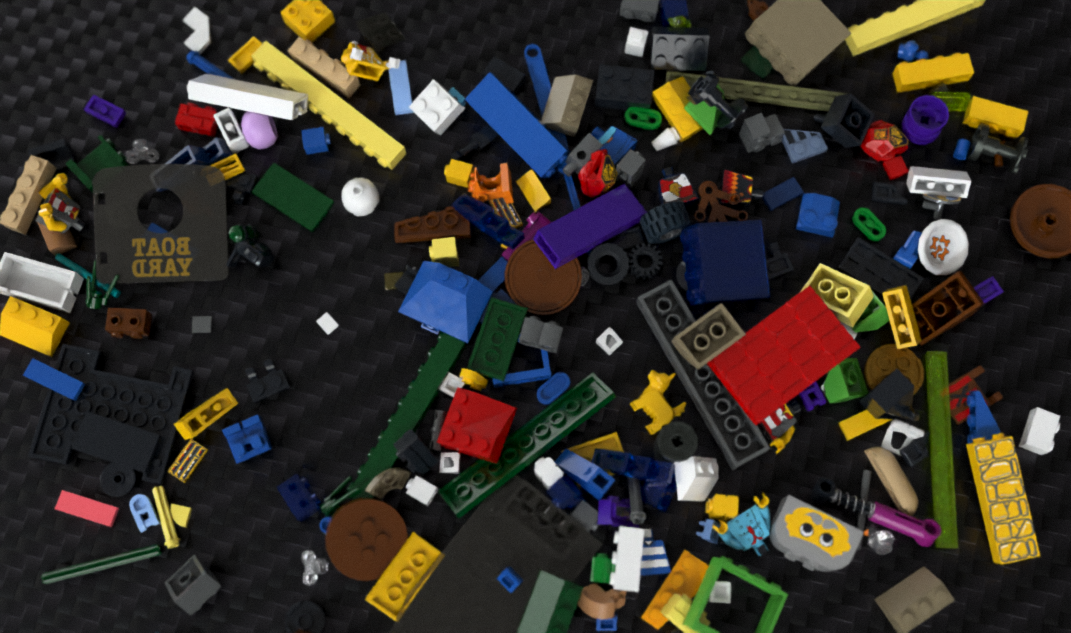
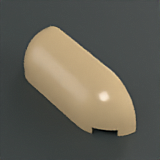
[864,447,918,516]

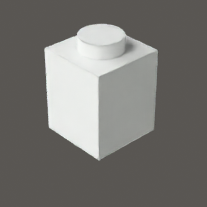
[625,27,648,57]
[406,475,438,506]

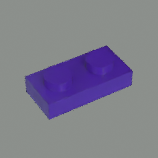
[83,95,126,128]
[974,276,1004,303]

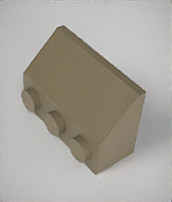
[541,74,593,137]
[671,303,746,369]
[875,566,954,633]

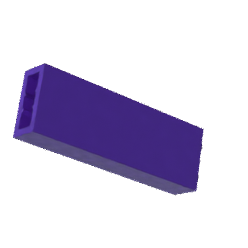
[533,184,647,269]

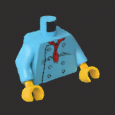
[712,493,771,556]

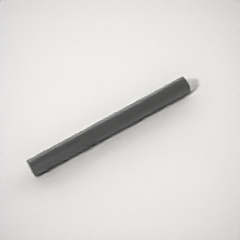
[856,470,871,550]

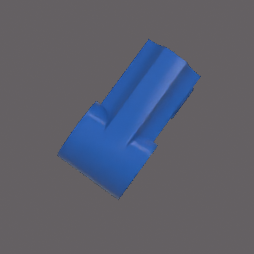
[893,230,922,269]

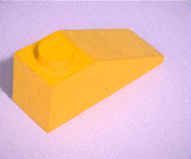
[174,388,238,440]

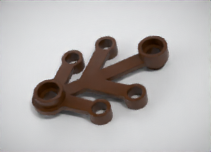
[694,181,748,249]

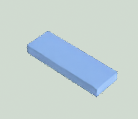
[389,60,414,115]

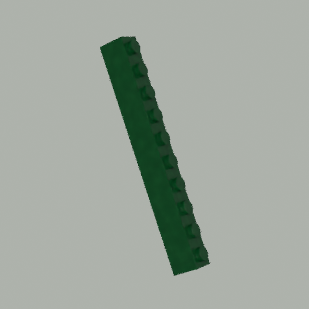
[347,332,468,500]

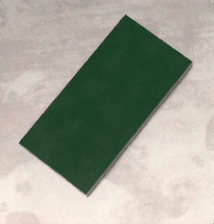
[252,163,334,232]
[467,297,528,382]

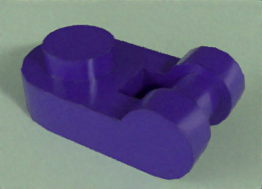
[799,381,826,411]

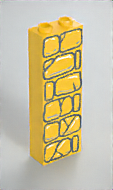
[966,433,1040,565]

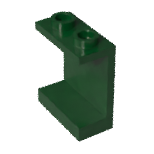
[65,135,129,195]

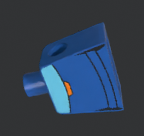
[591,126,637,169]

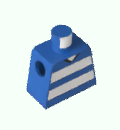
[640,529,671,576]

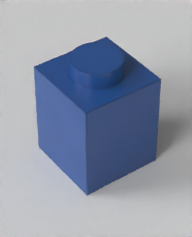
[301,127,331,154]

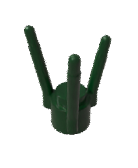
[85,260,119,309]
[320,476,360,517]

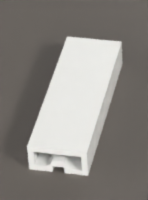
[187,74,308,120]

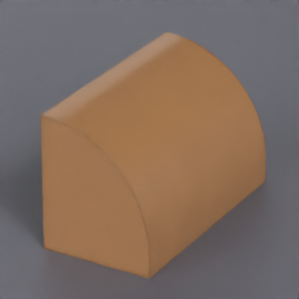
[37,222,77,256]

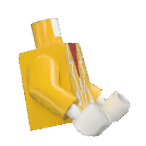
[341,41,400,81]

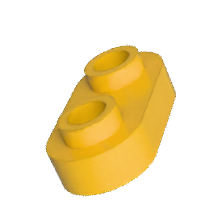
[459,368,488,391]

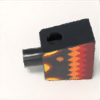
[719,170,763,209]

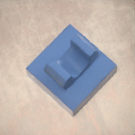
[696,519,721,544]

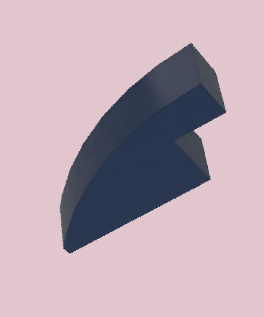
[150,138,233,192]

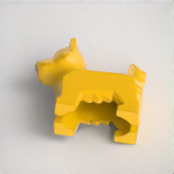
[630,370,686,435]

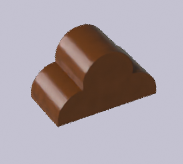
[912,271,985,346]

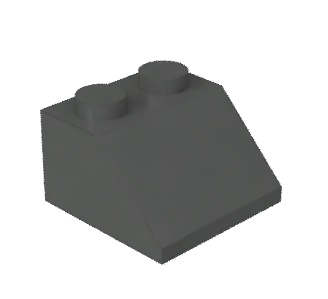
[164,554,221,615]

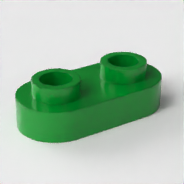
[625,107,662,130]
[852,208,886,242]

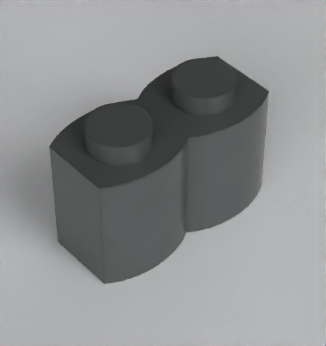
[519,316,563,353]

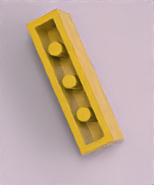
[892,53,974,93]

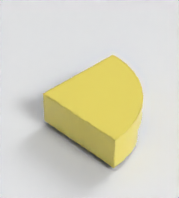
[171,504,192,528]

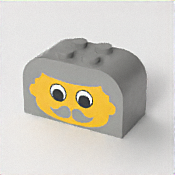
[769,495,864,572]

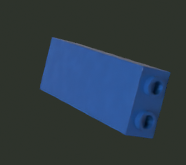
[465,72,571,178]

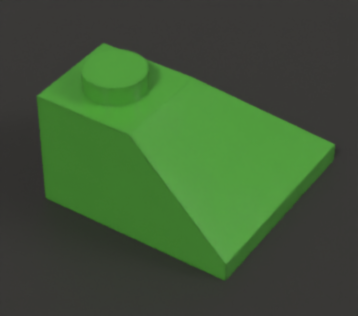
[684,84,724,135]
[850,282,890,333]
[824,358,868,403]

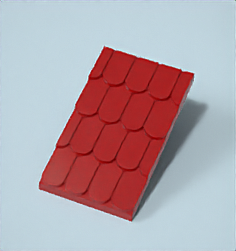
[707,286,860,426]

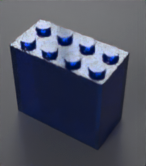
[680,220,770,306]

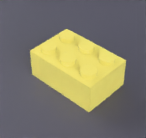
[801,263,874,327]

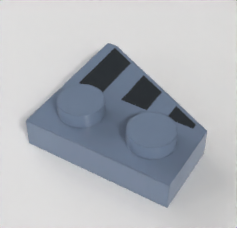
[782,129,828,164]

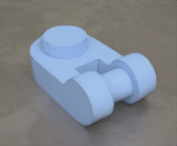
[129,494,161,532]

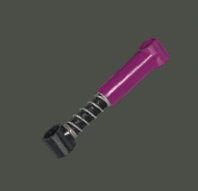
[810,477,941,547]

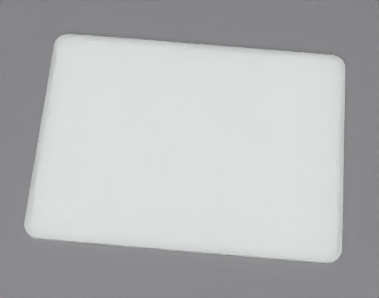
[316,312,339,335]

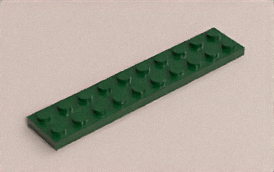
[438,372,616,519]

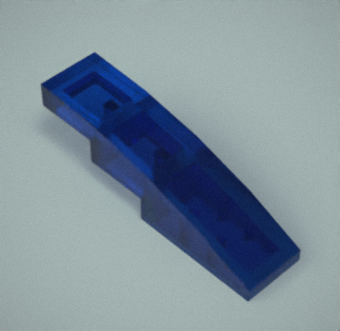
[452,193,525,250]
[592,448,675,484]

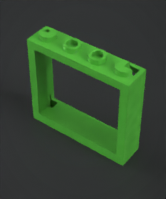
[683,556,788,633]

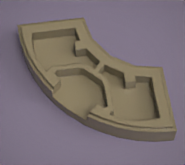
[365,467,412,500]

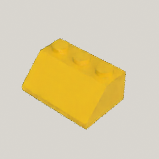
[652,76,703,143]
[0,296,70,357]

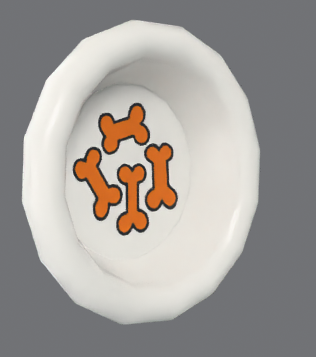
[918,219,969,276]

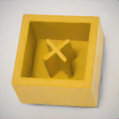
[280,0,335,42]

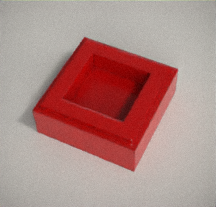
[883,155,909,180]

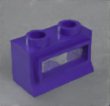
[597,496,640,528]

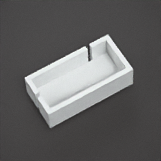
[0,252,84,313]

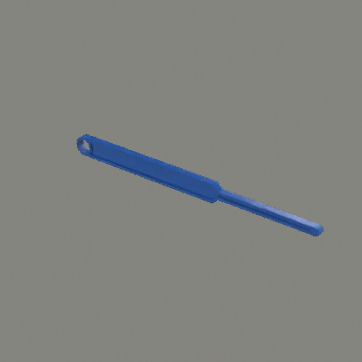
[524,44,593,255]

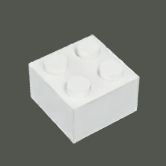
[409,79,465,135]

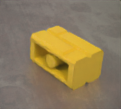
[705,494,739,521]

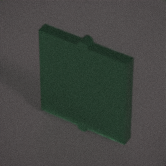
[740,45,773,79]

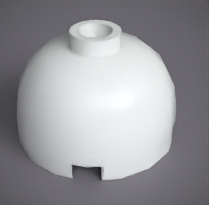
[342,178,379,216]

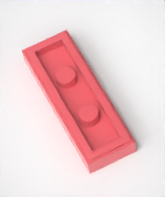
[55,490,119,527]

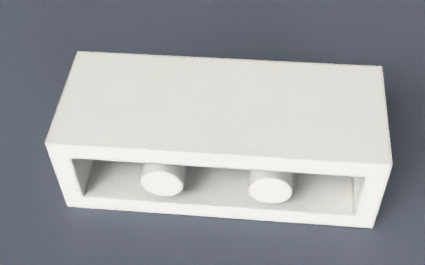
[906,166,971,198]
[610,526,644,592]

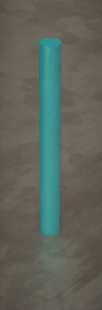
[55,253,121,298]

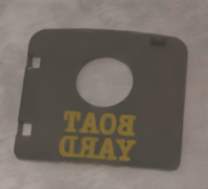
[93,164,229,284]

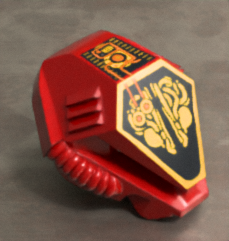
[860,120,908,161]
[578,149,617,197]

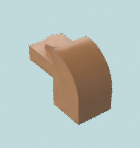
[578,583,626,619]

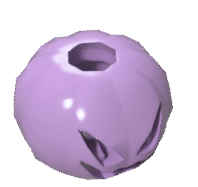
[241,111,278,149]

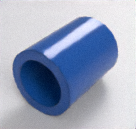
[953,139,971,160]

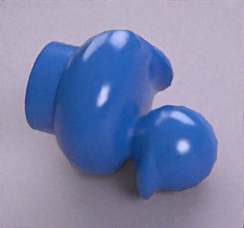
[898,40,929,63]

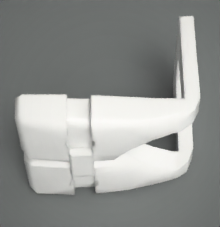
[881,419,924,456]

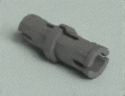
[429,410,447,451]

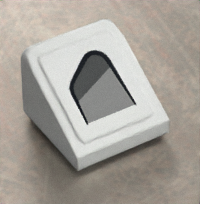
[596,327,623,356]
[439,452,461,474]

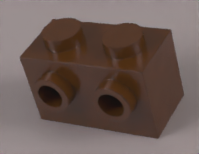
[105,308,152,339]

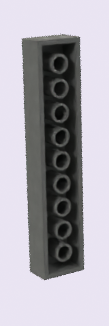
[636,279,770,471]

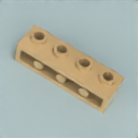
[288,37,360,98]
[0,155,57,235]

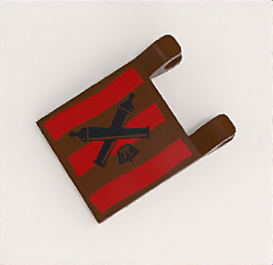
[935,365,1003,425]

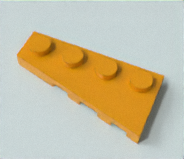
[641,550,709,630]

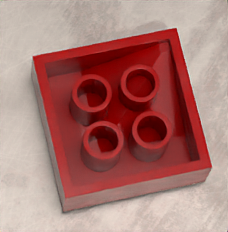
[437,387,517,464]

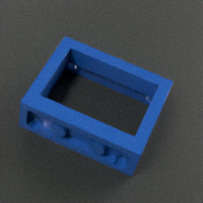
[492,333,551,388]

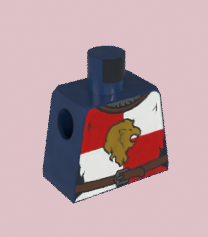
[658,167,698,208]

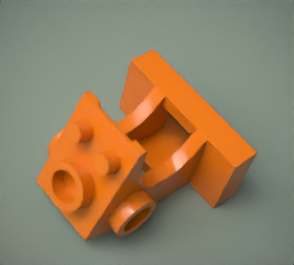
[468,163,514,204]

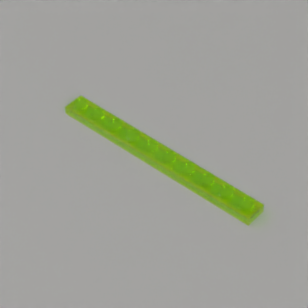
[925,351,958,549]

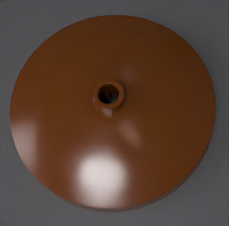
[1010,184,1071,258]

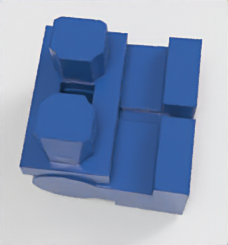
[222,414,272,464]

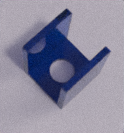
[659,0,689,27]

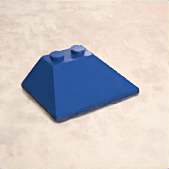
[398,261,493,343]

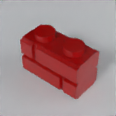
[175,103,218,136]

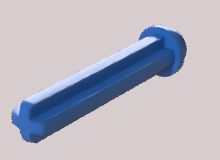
[187,50,233,79]

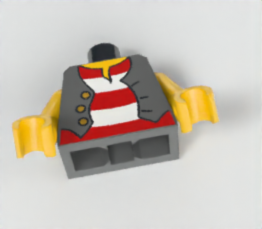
[35,173,86,233]
[758,401,801,453]

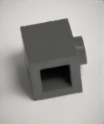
[570,500,599,533]

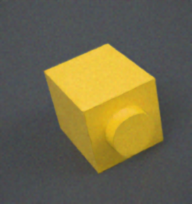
[444,159,474,188]

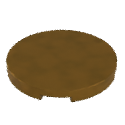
[864,344,924,395]

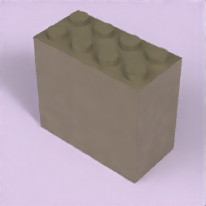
[745,0,851,87]

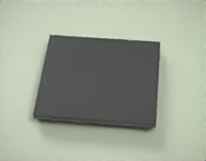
[192,316,212,333]

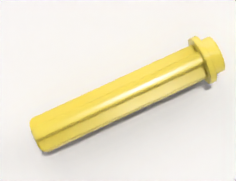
[152,486,181,549]

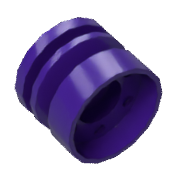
[901,95,949,145]

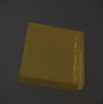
[384,272,403,290]

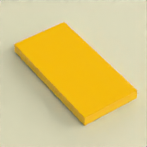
[365,532,445,622]

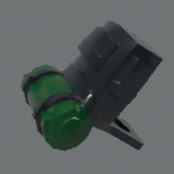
[226,224,275,267]

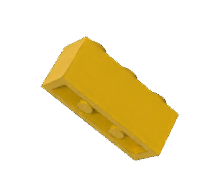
[963,96,1028,138]
[882,285,921,349]

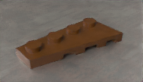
[394,201,471,243]

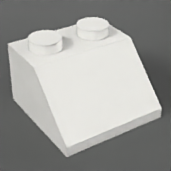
[674,456,719,501]

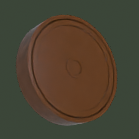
[504,239,582,315]
[325,497,408,581]

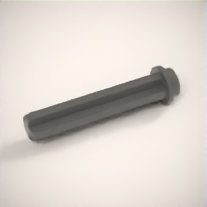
[627,468,646,524]

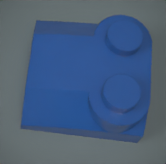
[796,193,840,238]

